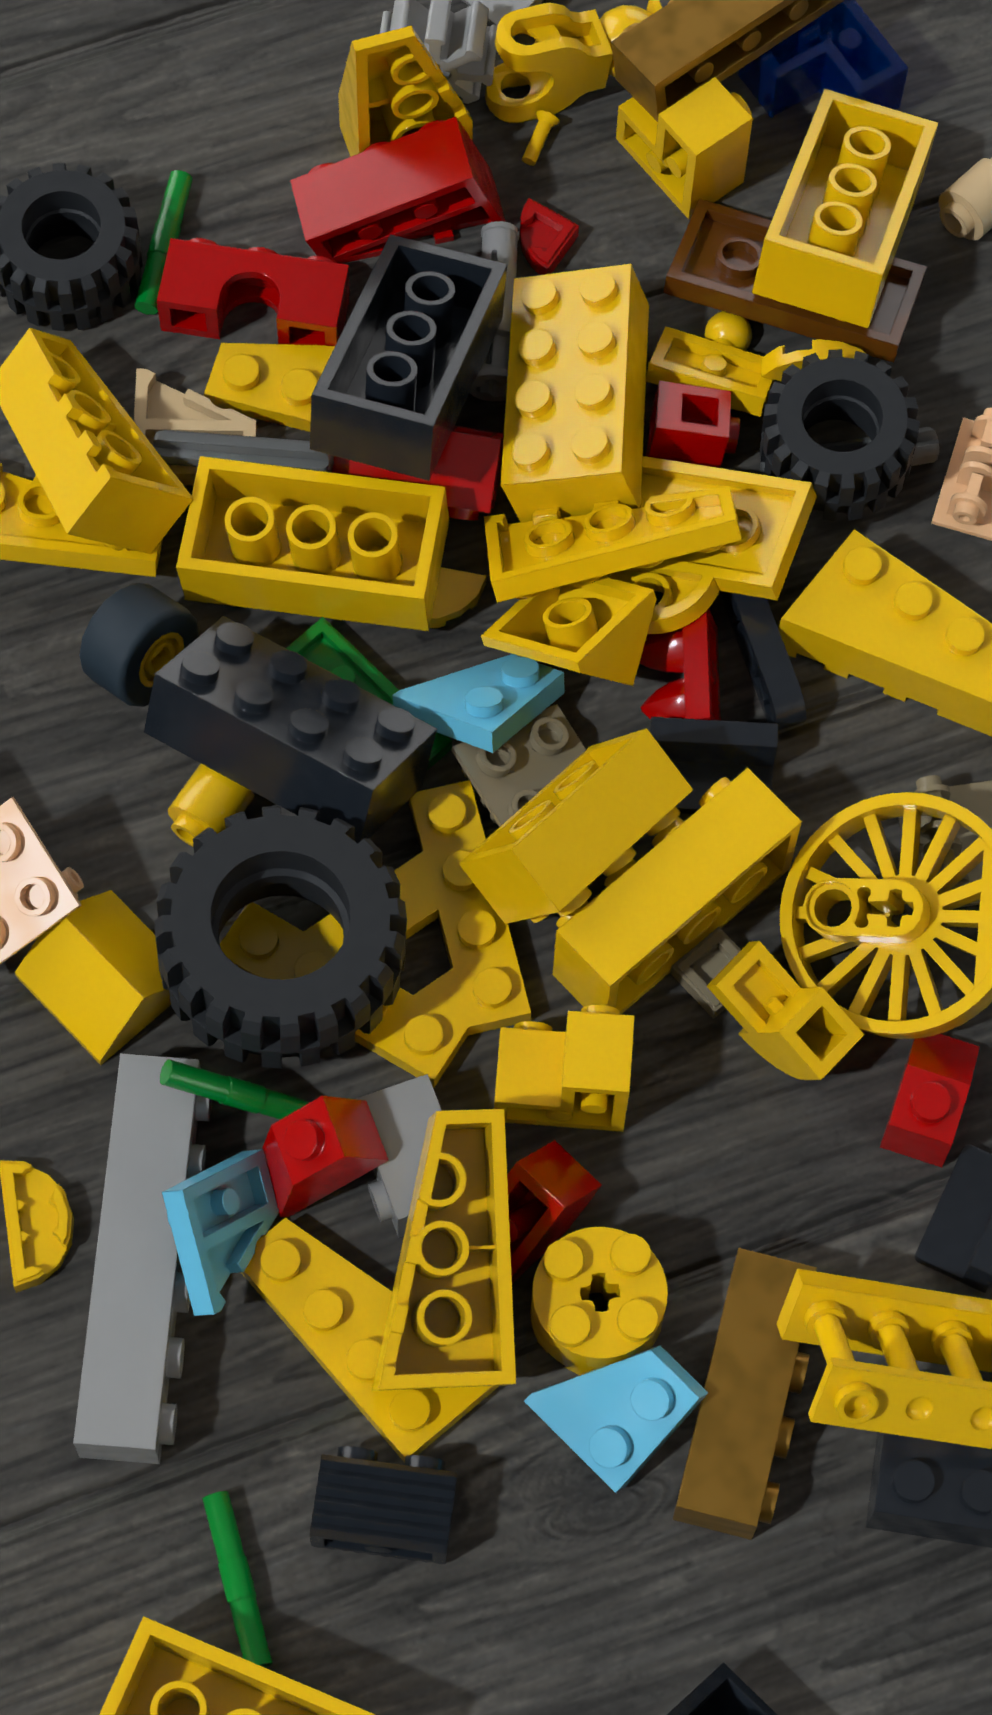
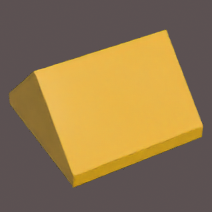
[481,576,657,686]
[15,890,171,1065]

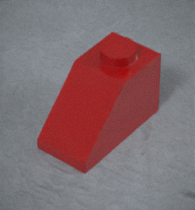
[880,1034,980,1168]
[262,1095,389,1218]
[507,1140,602,1284]

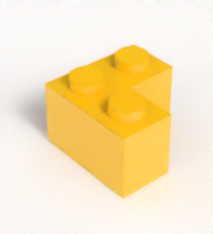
[616,77,753,219]
[494,1005,634,1132]

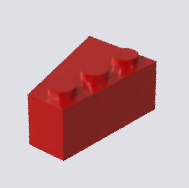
[290,116,506,264]

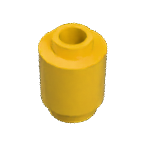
[168,763,254,847]

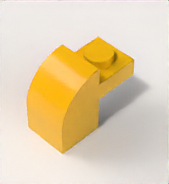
[707,941,864,1080]

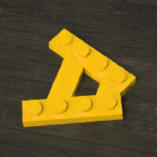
[220,780,531,1088]

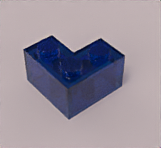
[738,0,908,117]

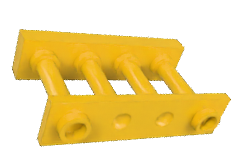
[776,1269,992,1449]

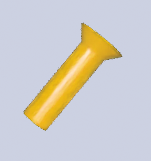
[522,110,560,166]

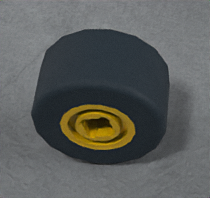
[79,583,199,707]

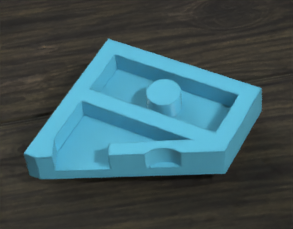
[392,654,565,753]
[162,1149,279,1316]
[524,1345,708,1493]

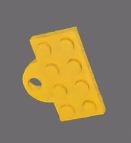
[604,456,817,634]

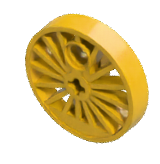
[780,792,992,1039]

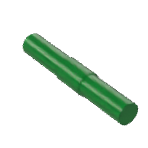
[134,170,193,315]
[160,1059,310,1120]
[202,1491,273,1668]

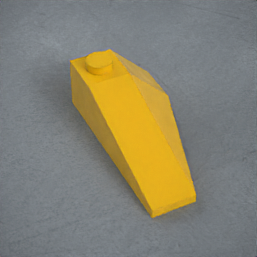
[338,26,473,157]

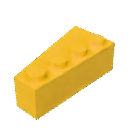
[0,328,194,554]
[779,529,992,737]
[372,1109,516,1391]

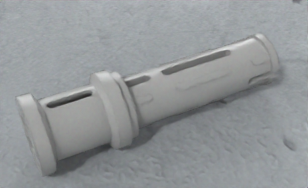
[469,221,519,401]

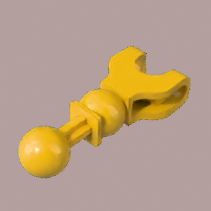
[485,0,662,123]

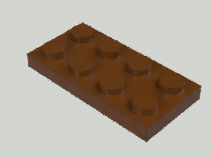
[663,199,927,363]

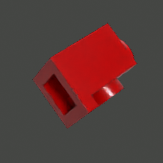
[646,381,740,468]

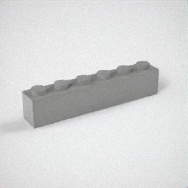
[73,1053,212,1464]

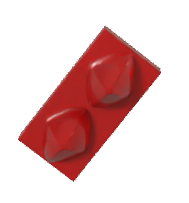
[640,608,721,721]

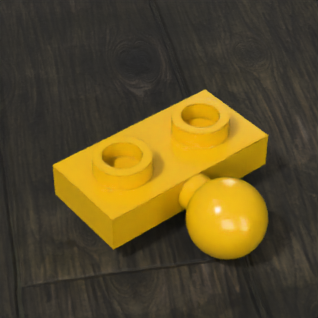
[646,311,775,417]

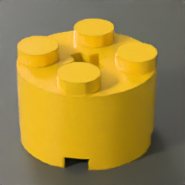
[531,1227,668,1375]

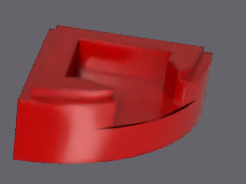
[519,198,579,275]

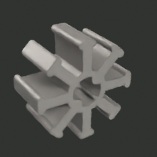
[380,0,498,104]

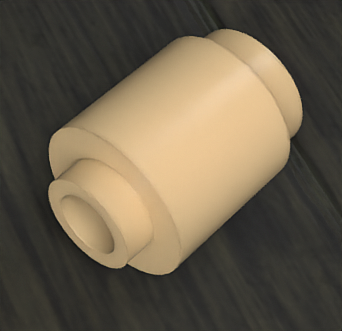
[939,157,992,240]

